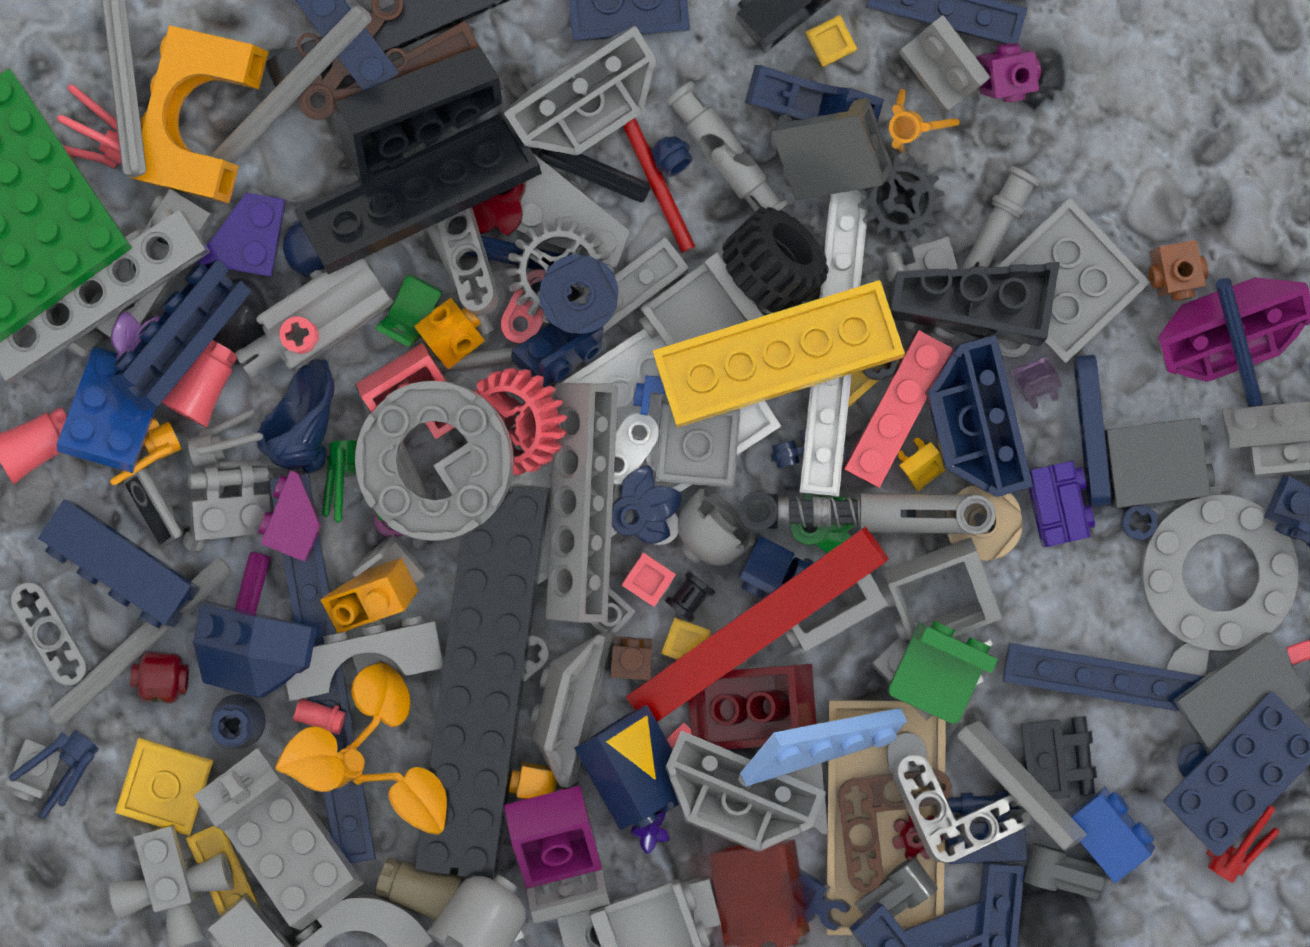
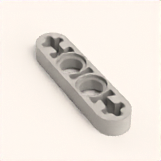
[437,207,499,316]

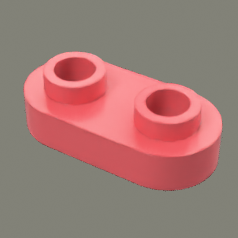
[501,270,546,344]

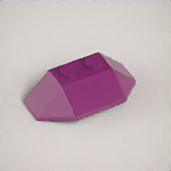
[1158,277,1310,382]

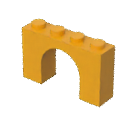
[130,25,269,204]

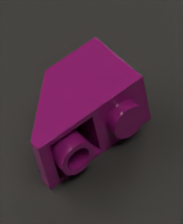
[258,470,322,562]

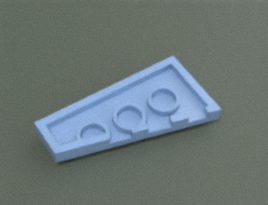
[740,708,907,787]

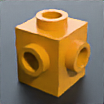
[414,297,485,370]

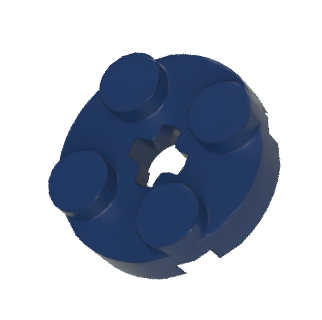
[539,254,619,334]

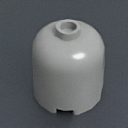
[427,875,526,947]

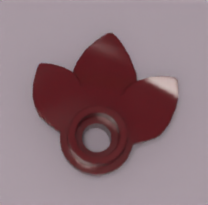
[472,182,526,236]

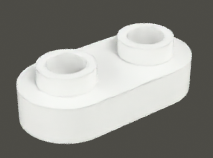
[614,413,659,485]

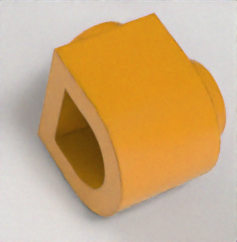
[508,761,558,799]

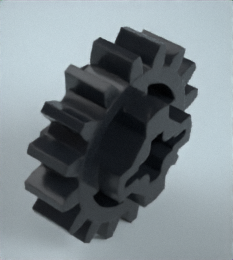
[858,156,944,242]

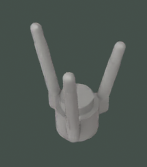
[188,409,286,470]

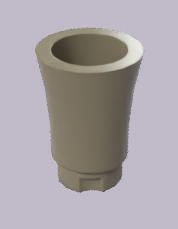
[375,857,465,921]

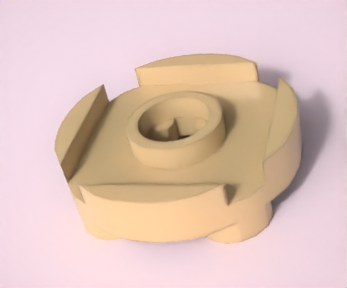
[945,485,1023,561]

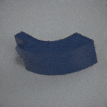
[745,65,884,123]

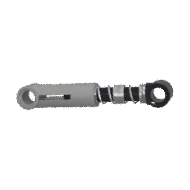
[738,491,996,534]

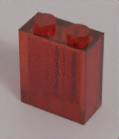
[710,839,810,947]

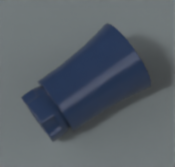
[210,694,266,749]

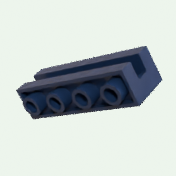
[109,259,252,412]
[38,499,200,628]

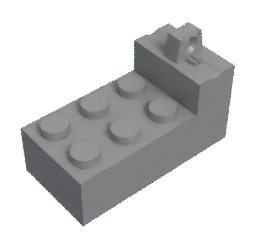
[194,748,364,930]

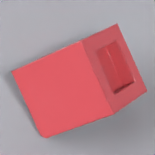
[621,552,676,607]

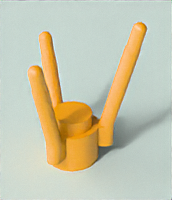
[889,89,960,153]
[110,417,181,486]

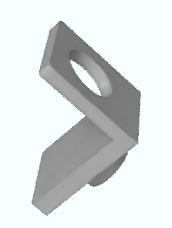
[352,534,427,584]

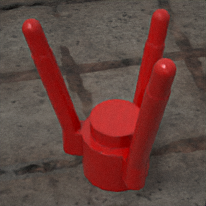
[1206,806,1280,883]

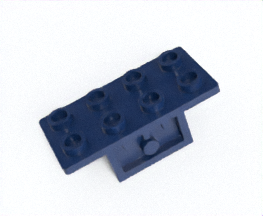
[1163,692,1310,856]

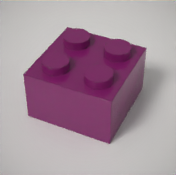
[504,786,602,889]

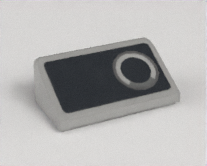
[123,467,186,548]

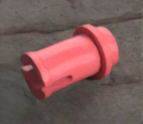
[293,698,346,735]

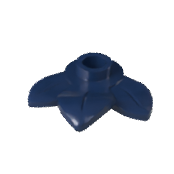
[612,465,682,544]

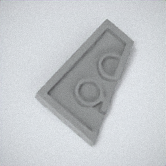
[515,154,630,268]

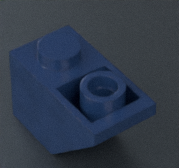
[737,535,795,599]

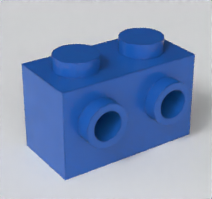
[1069,786,1155,883]

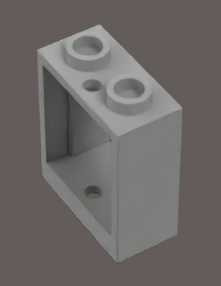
[880,537,1002,642]

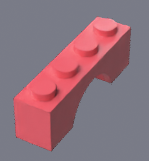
[842,330,953,488]

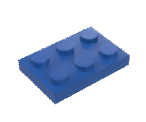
[57,347,157,473]

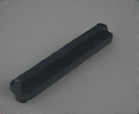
[539,149,651,203]

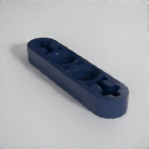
[1074,354,1111,508]

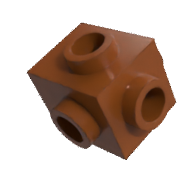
[1148,240,1208,302]

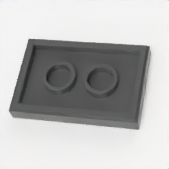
[1173,632,1310,754]

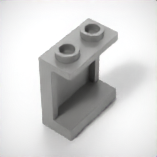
[639,253,763,346]
[784,574,888,652]
[590,879,710,947]

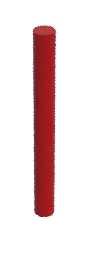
[622,118,696,253]

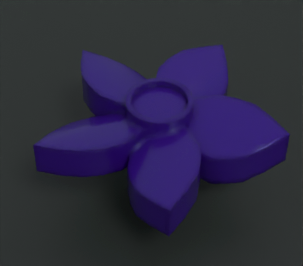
[629,811,669,854]

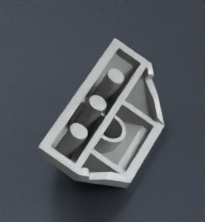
[503,25,657,156]
[531,631,615,788]
[665,731,826,853]

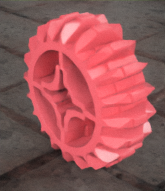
[467,368,567,475]

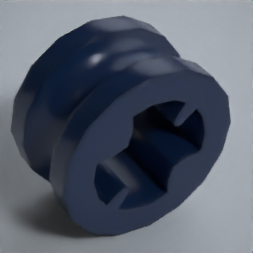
[1120,505,1158,540]

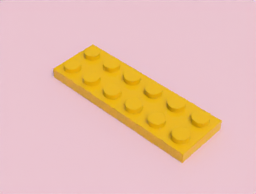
[652,280,905,428]

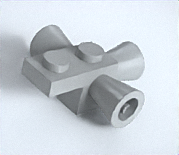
[109,825,234,947]

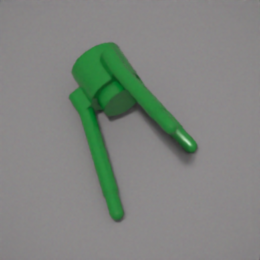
[322,440,383,523]

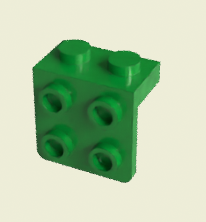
[888,621,998,724]

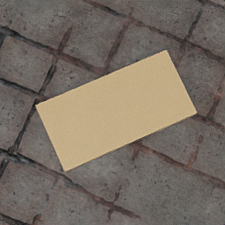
[826,700,946,935]

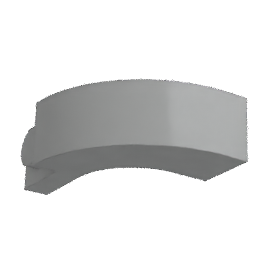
[294,893,434,947]

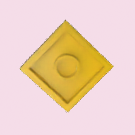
[115,737,214,836]

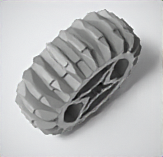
[507,218,613,323]

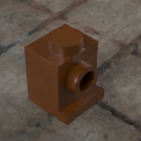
[611,636,652,680]

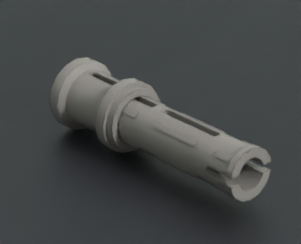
[960,165,1041,269]

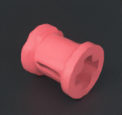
[279,316,319,354]

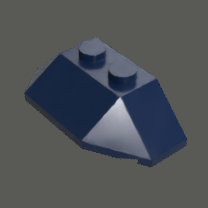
[925,334,1033,497]
[193,600,317,698]

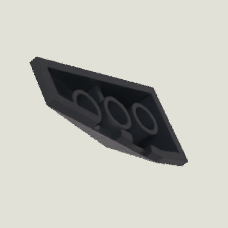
[735,0,831,54]

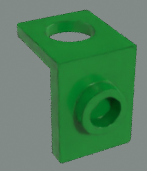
[376,274,443,347]

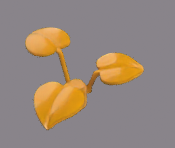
[275,662,447,835]

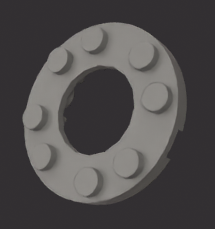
[355,381,514,541]
[1141,495,1299,651]

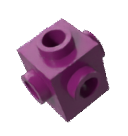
[976,43,1041,102]

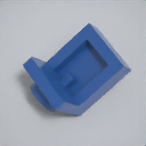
[633,375,666,416]

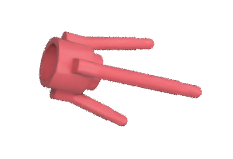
[57,84,122,169]

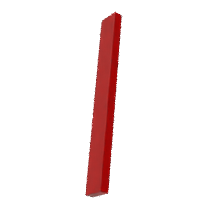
[626,526,889,722]

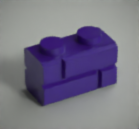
[1028,461,1095,547]

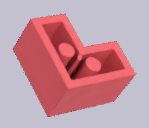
[356,342,454,439]

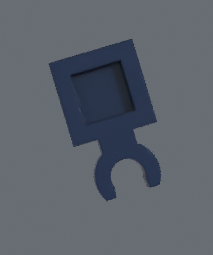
[776,867,851,931]

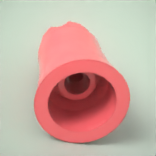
[161,340,237,428]
[0,407,67,485]

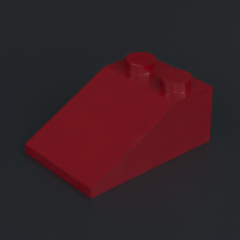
[688,664,817,749]

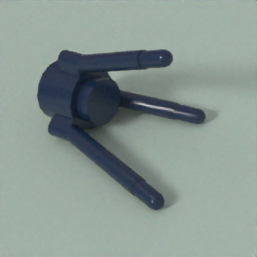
[9,730,99,819]

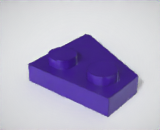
[197,192,286,277]

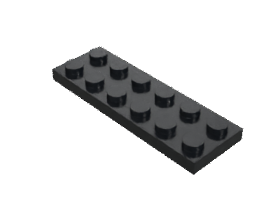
[295,112,542,275]

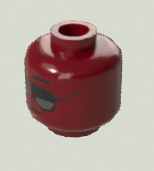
[130,651,189,704]

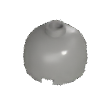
[678,488,756,566]

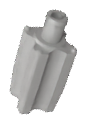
[235,258,394,378]

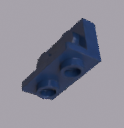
[511,324,604,388]

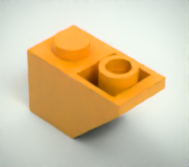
[321,557,419,633]

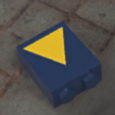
[574,705,679,830]

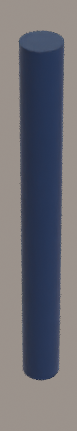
[1216,278,1263,407]

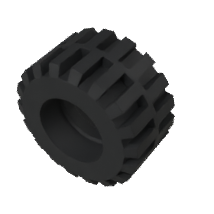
[722,207,829,313]

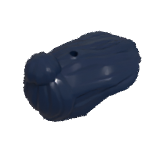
[256,359,335,473]

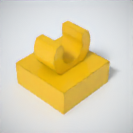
[897,438,946,492]

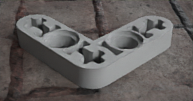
[893,754,1032,863]

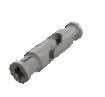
[664,81,788,212]

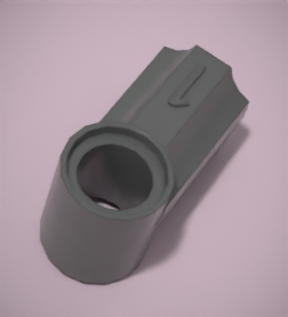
[1024,843,1106,900]
[855,856,938,918]

